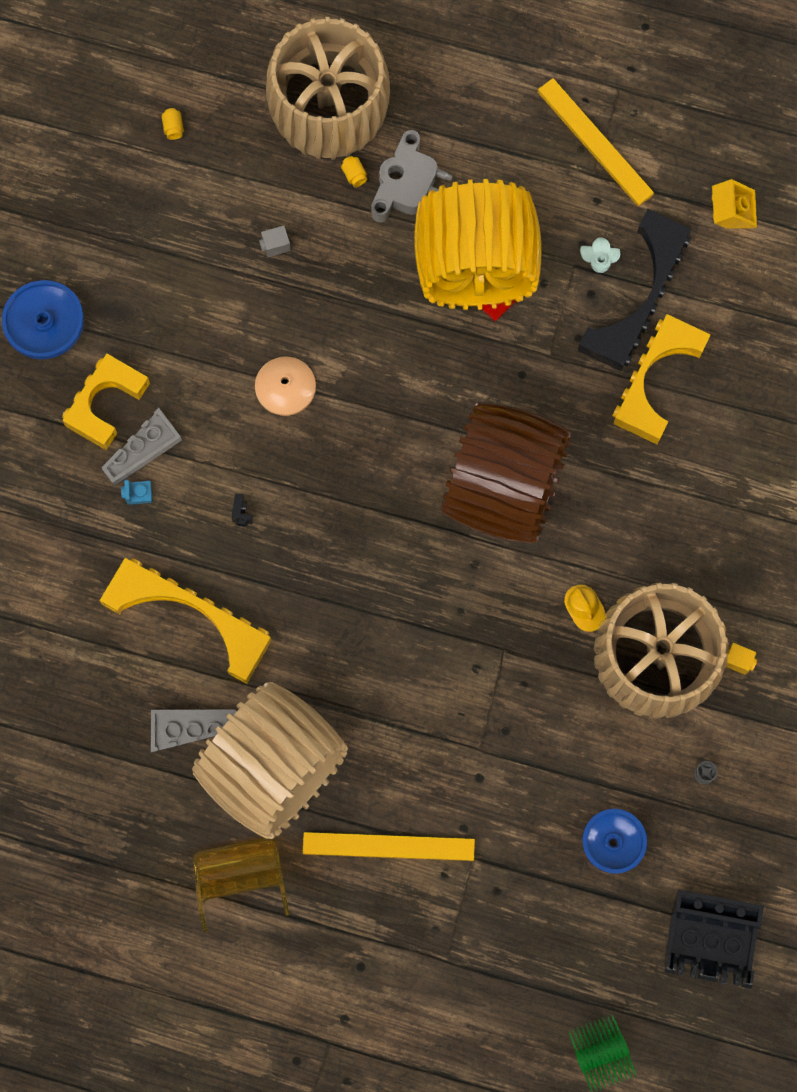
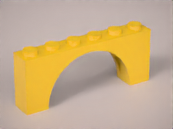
[612,314,710,445]

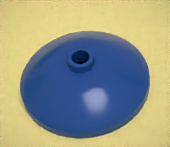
[582,809,647,874]

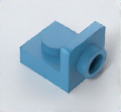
[121,479,152,505]

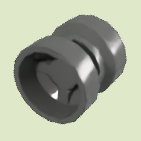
[693,761,718,785]

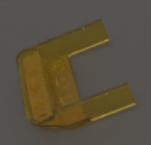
[192,838,290,932]

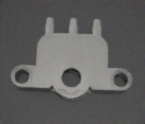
[371,130,453,223]

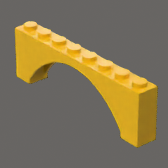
[100,558,271,684]

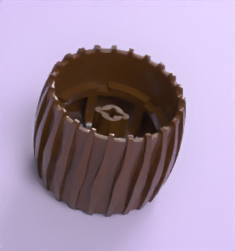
[442,402,572,543]

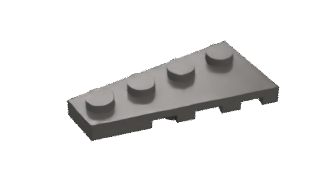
[102,407,182,486]
[151,710,236,752]

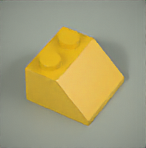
[712,179,757,228]

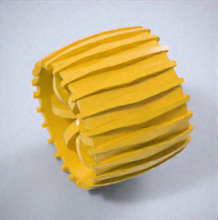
[414,179,542,310]

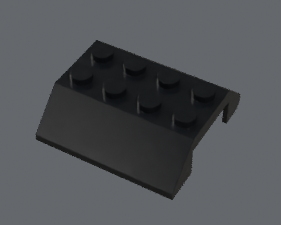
[664,890,764,989]

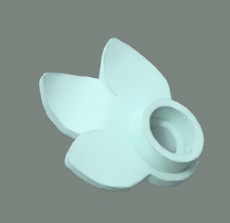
[580,237,620,273]

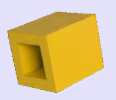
[726,643,757,675]

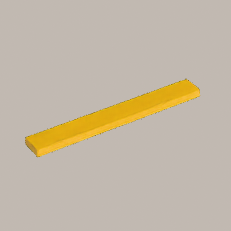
[538,78,654,207]
[303,832,475,861]

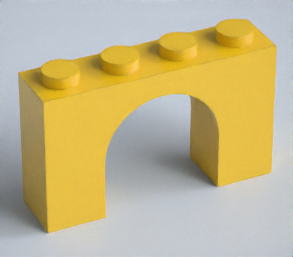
[62,354,150,450]

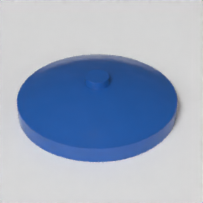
[2,280,84,359]

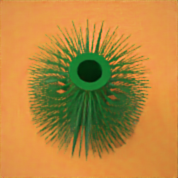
[568,1014,636,1092]

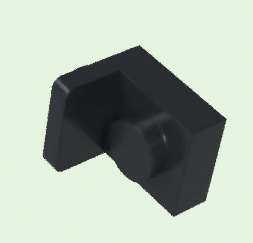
[232,493,253,527]

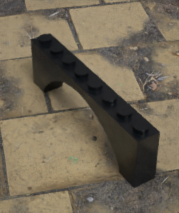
[577,209,692,371]

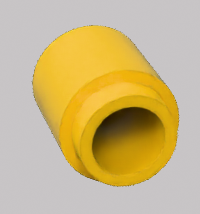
[161,108,184,140]
[341,156,367,187]

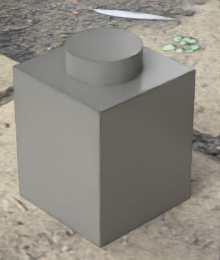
[259,226,291,257]

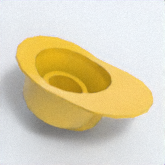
[564,585,606,632]

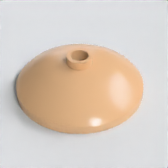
[255,357,316,416]

